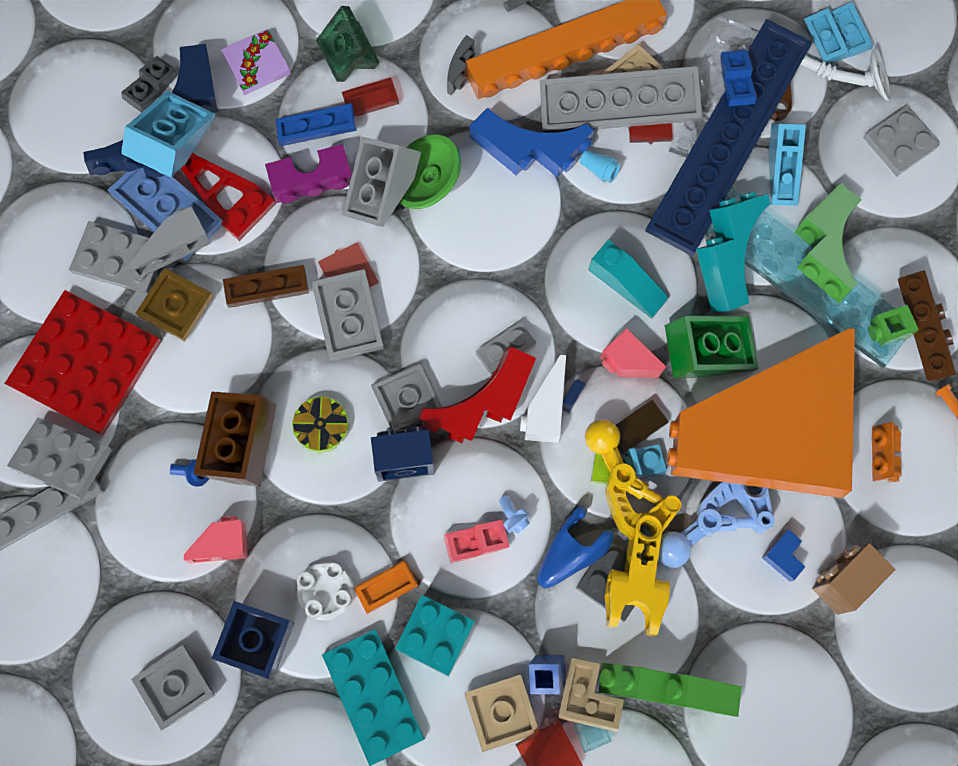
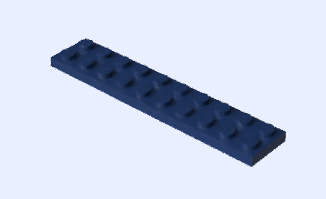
[645,19,812,257]

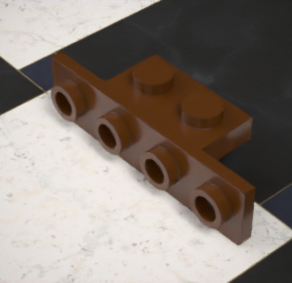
[898,270,957,382]

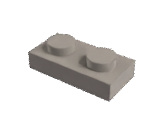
[476,321,537,376]

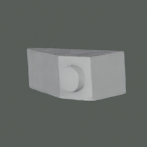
[127,206,211,280]

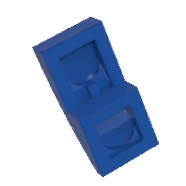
[720,50,757,106]

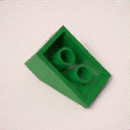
[664,316,759,379]

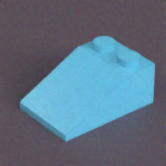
[121,91,215,177]

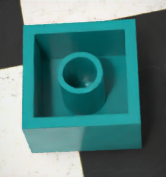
[395,595,475,677]

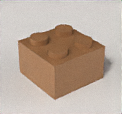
[812,543,896,615]

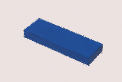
[275,103,357,146]

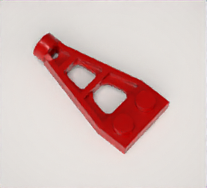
[181,152,276,242]

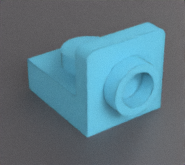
[623,444,667,479]

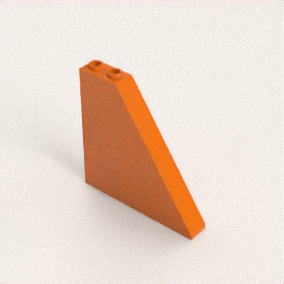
[667,328,855,498]

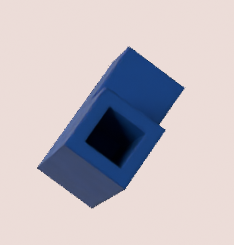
[762,529,806,582]

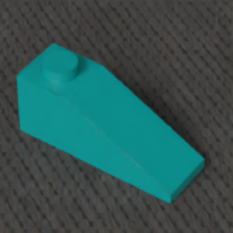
[588,239,669,319]

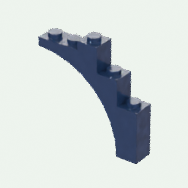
[83,44,218,177]

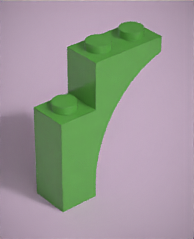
[795,183,862,303]
[598,663,742,717]

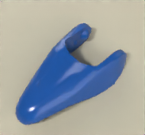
[537,505,614,589]

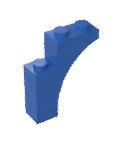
[469,108,594,177]

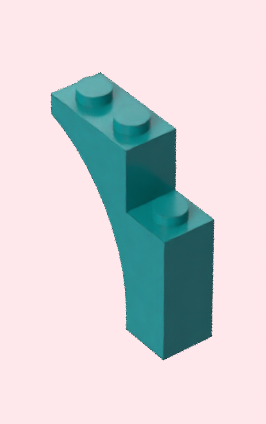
[696,191,771,312]

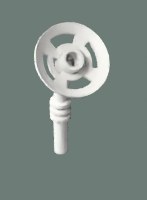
[800,49,891,101]

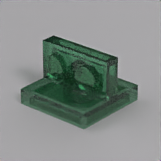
[316,6,380,82]

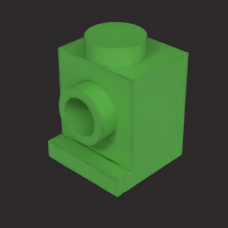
[868,305,919,347]

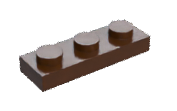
[223,265,309,308]

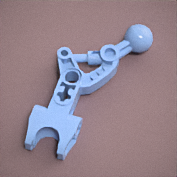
[658,482,775,568]

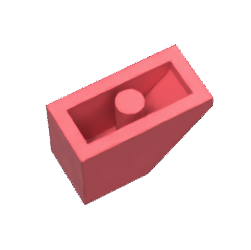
[600,328,666,378]
[184,516,248,564]

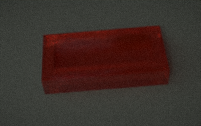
[342,78,399,117]

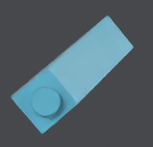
[769,123,806,206]

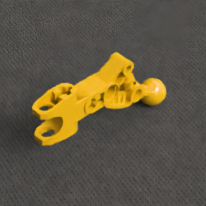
[585,419,681,637]

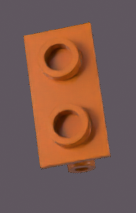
[872,422,902,482]

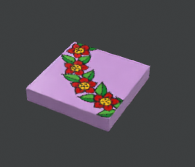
[221,29,291,95]

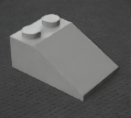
[342,136,421,227]

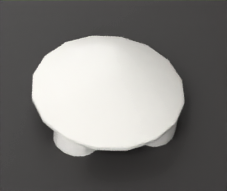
[296,562,354,620]

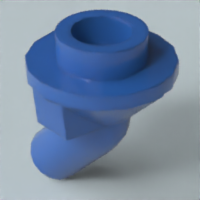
[170,459,209,487]

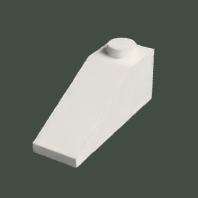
[520,355,566,443]

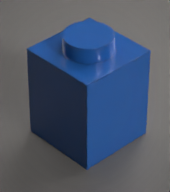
[528,655,566,695]

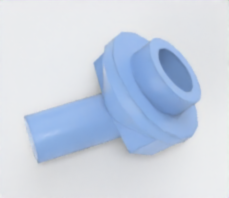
[499,496,531,534]

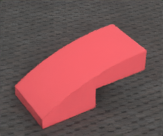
[444,520,510,564]

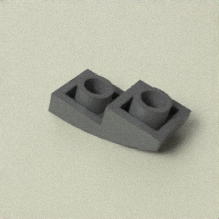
[447,35,475,96]
[121,56,177,113]

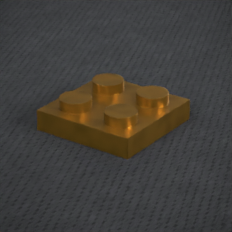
[135,268,214,342]

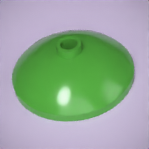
[399,134,461,209]

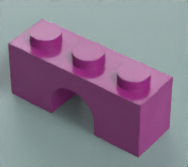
[265,144,352,204]

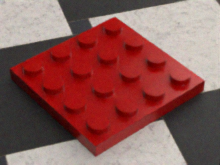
[4,290,161,436]

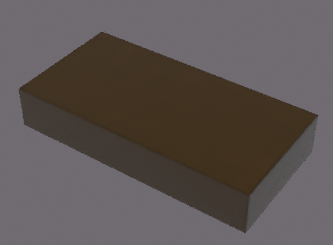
[616,400,669,454]

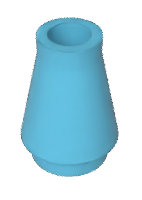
[579,150,621,183]

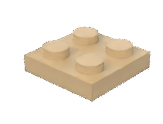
[464,674,540,752]

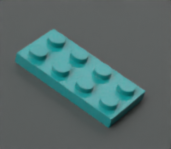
[322,629,425,766]

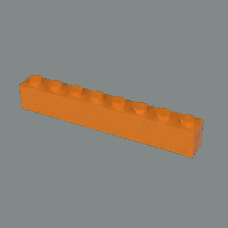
[466,0,667,99]

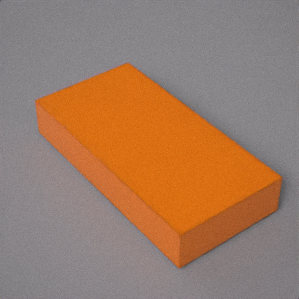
[354,560,419,614]

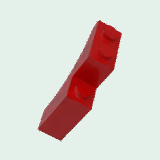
[417,347,536,444]

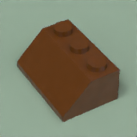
[193,391,277,487]

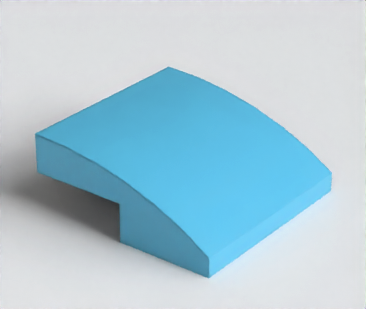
[804,2,873,63]

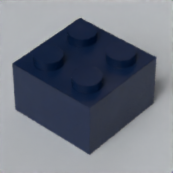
[371,427,434,482]
[211,601,294,680]

